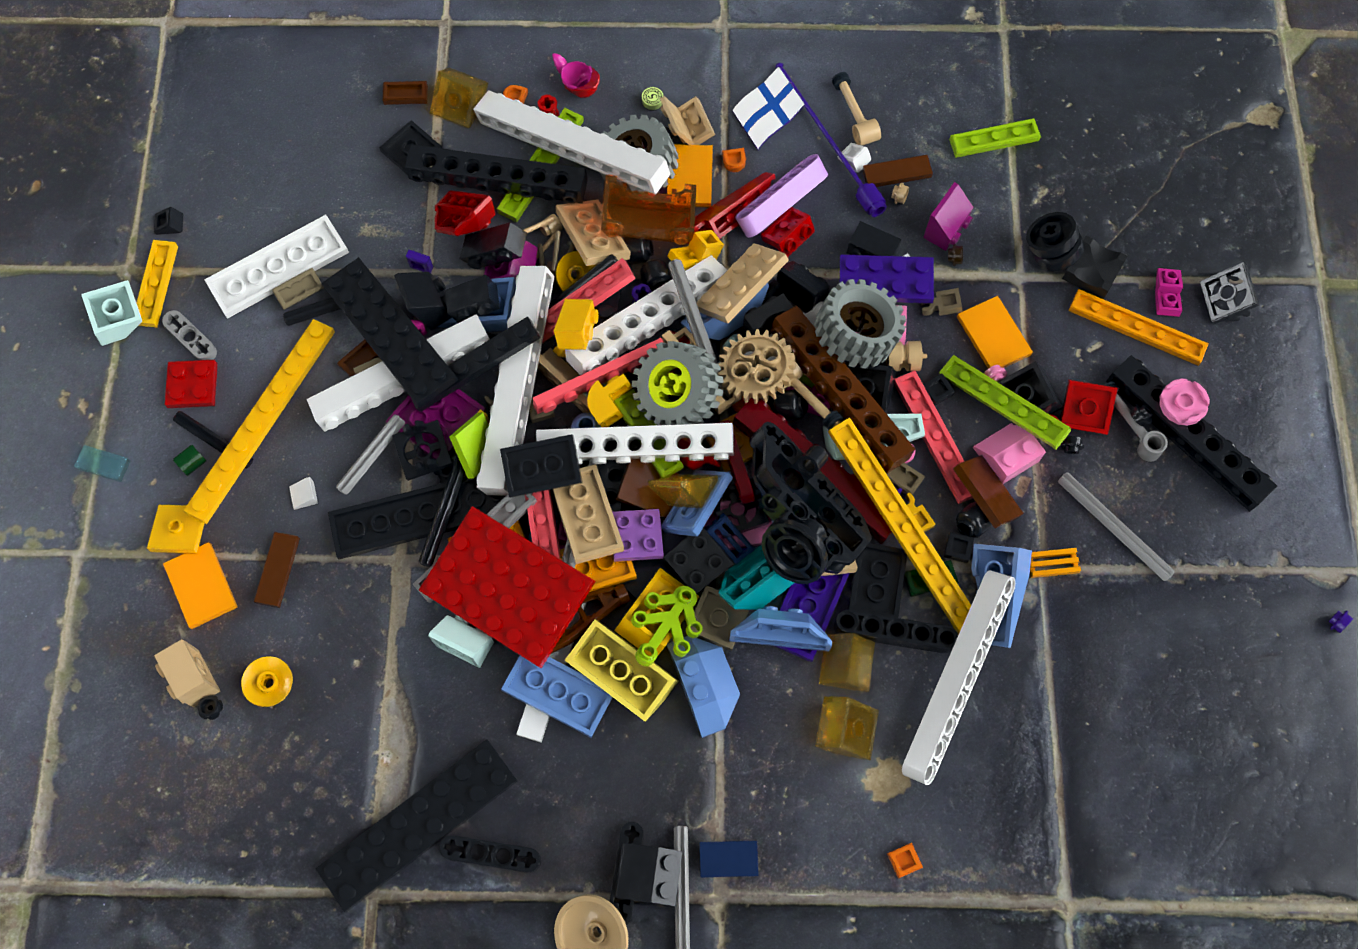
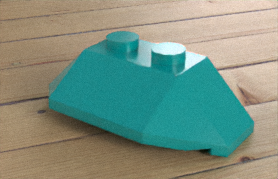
[719,545,794,610]

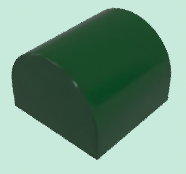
[173,445,207,476]

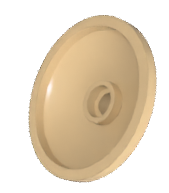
[554,894,629,949]

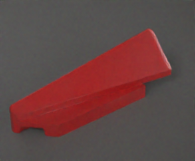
[676,172,776,244]

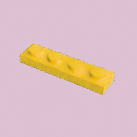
[136,240,178,328]

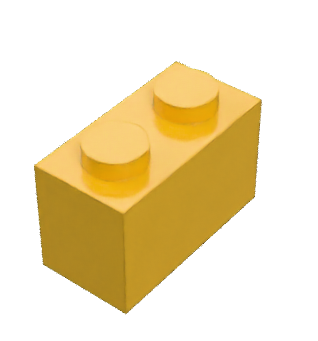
[554,299,598,350]

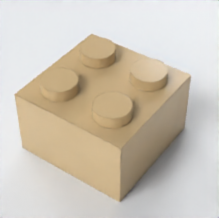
[154,639,221,707]

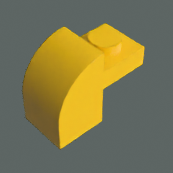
[667,230,724,270]
[587,374,633,427]

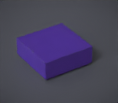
[406,249,433,273]

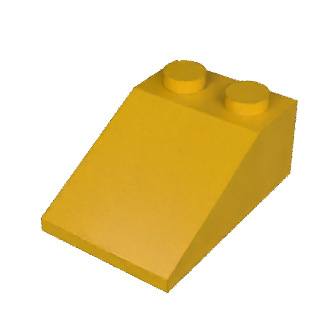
[614,568,700,656]

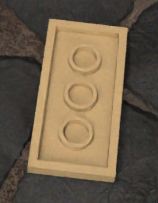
[555,199,630,266]
[696,243,789,323]
[552,464,624,564]

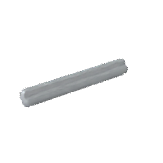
[336,415,405,495]

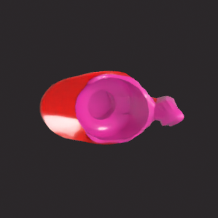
[552,53,600,98]

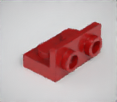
[761,207,815,258]

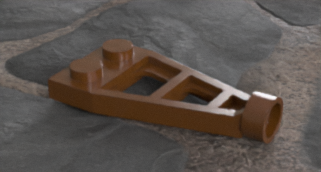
[551,583,630,654]

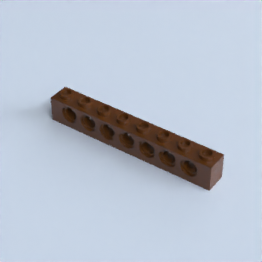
[770,306,916,474]

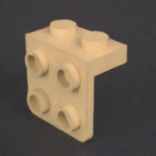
[660,96,715,145]

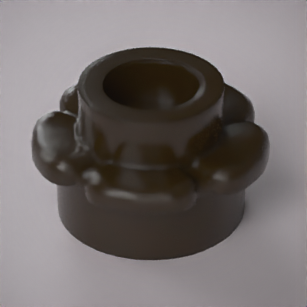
[948,244,963,266]

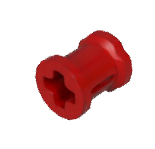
[538,95,559,117]

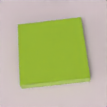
[449,412,489,479]

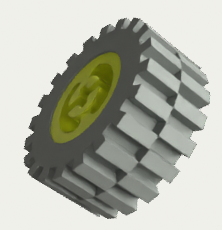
[632,341,724,425]

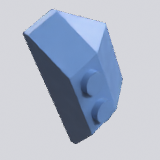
[681,283,769,341]
[729,606,832,651]
[666,636,740,738]

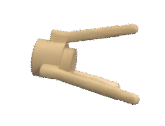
[523,214,563,259]

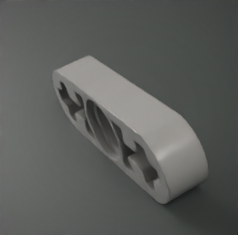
[162,310,217,360]

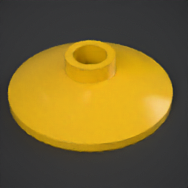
[555,251,596,292]
[241,656,293,707]

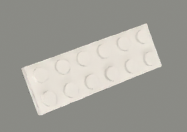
[204,215,349,319]

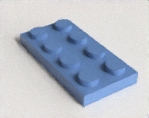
[501,655,613,738]

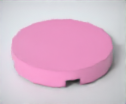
[1159,378,1210,426]

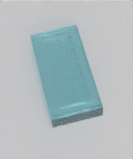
[74,445,131,482]

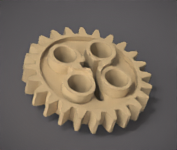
[718,329,796,404]

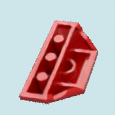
[434,190,496,236]

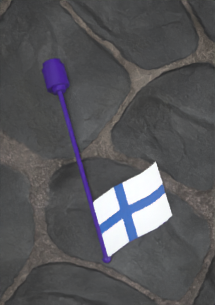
[733,62,887,217]

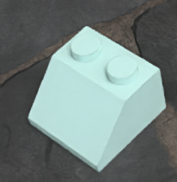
[81,280,142,346]
[428,615,494,668]

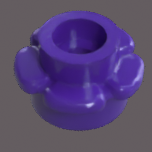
[1329,610,1353,633]

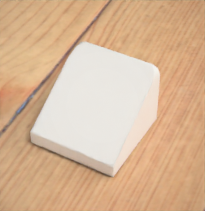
[837,143,871,173]
[289,477,318,510]

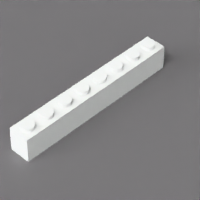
[306,314,490,432]

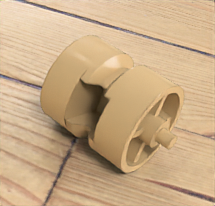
[885,341,927,371]

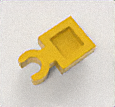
[905,493,936,533]

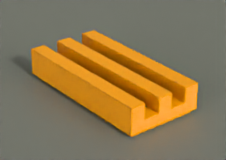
[1030,548,1081,578]

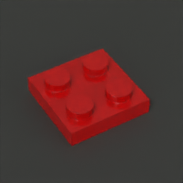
[165,360,218,408]
[1060,379,1118,435]

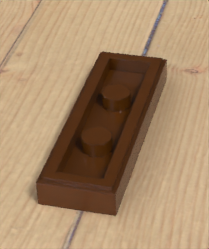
[862,155,933,187]
[254,532,300,608]

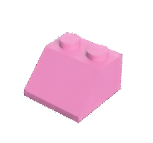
[973,423,1046,484]

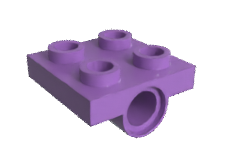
[612,509,664,562]

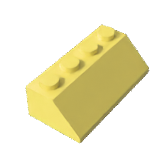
[565,620,679,722]

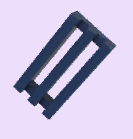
[705,512,755,564]

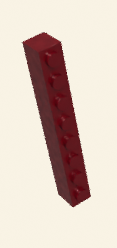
[732,398,892,545]

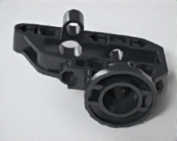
[749,422,872,584]

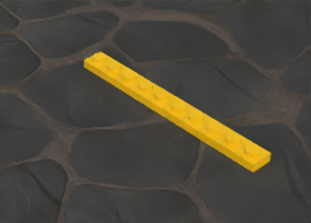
[183,319,335,524]
[828,417,971,635]

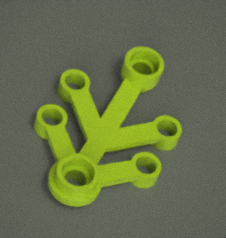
[631,586,703,666]

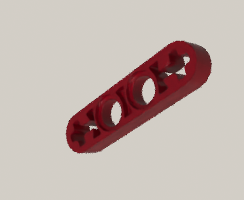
[717,419,755,505]

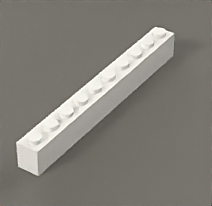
[473,90,670,195]
[477,266,555,496]

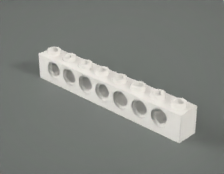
[565,255,727,375]
[536,423,734,465]

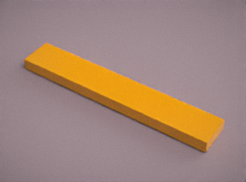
[1068,289,1209,366]

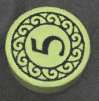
[642,87,663,110]

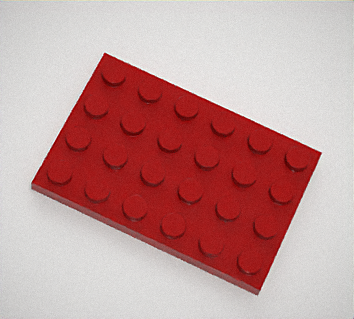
[419,506,596,668]

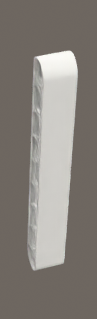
[902,570,1016,785]

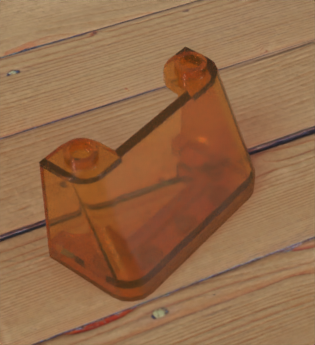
[601,174,696,245]

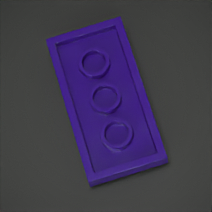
[839,255,934,303]
[775,573,849,662]

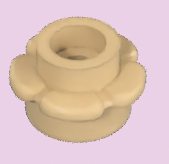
[891,183,909,204]

